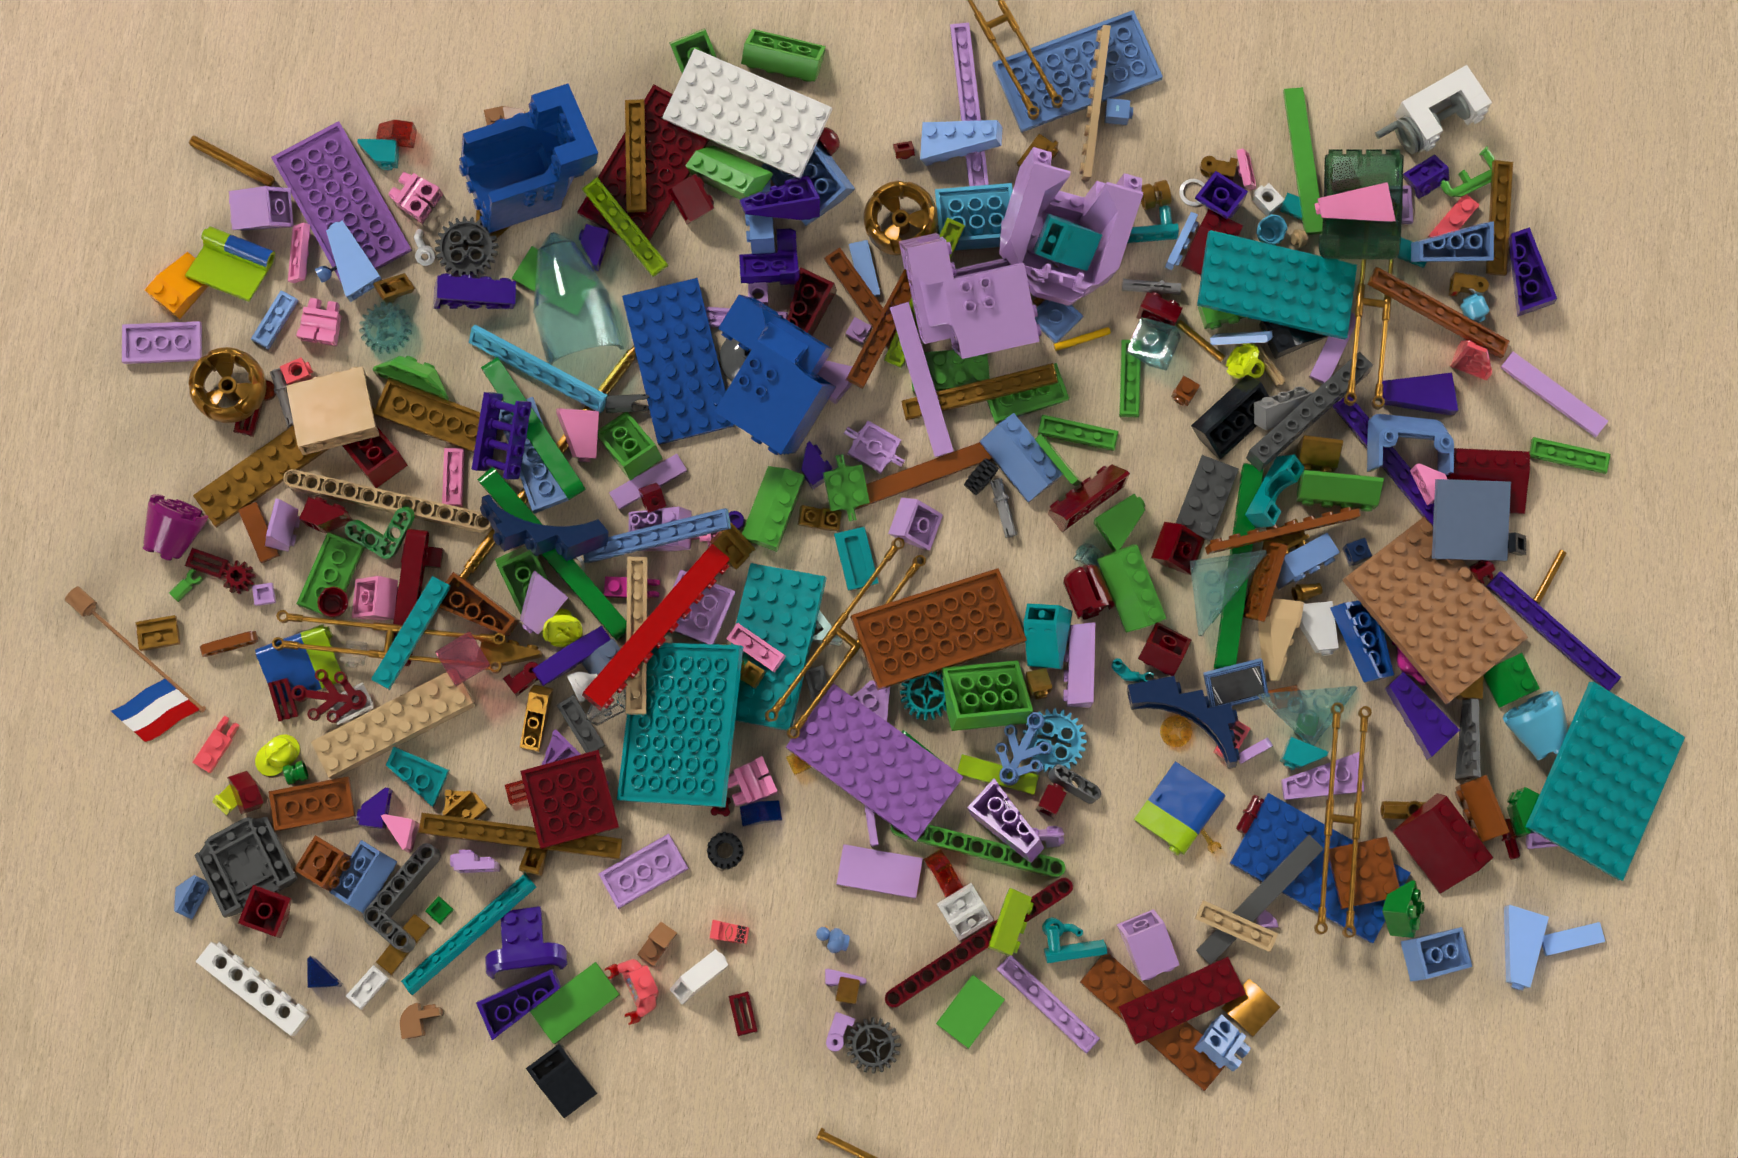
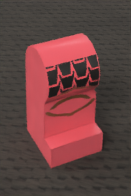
[710,920,749,944]

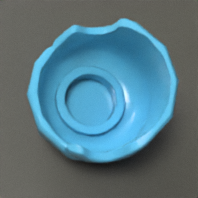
[1256,214,1288,245]

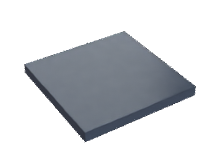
[1432,479,1511,561]

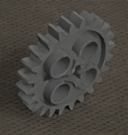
[435,216,499,278]

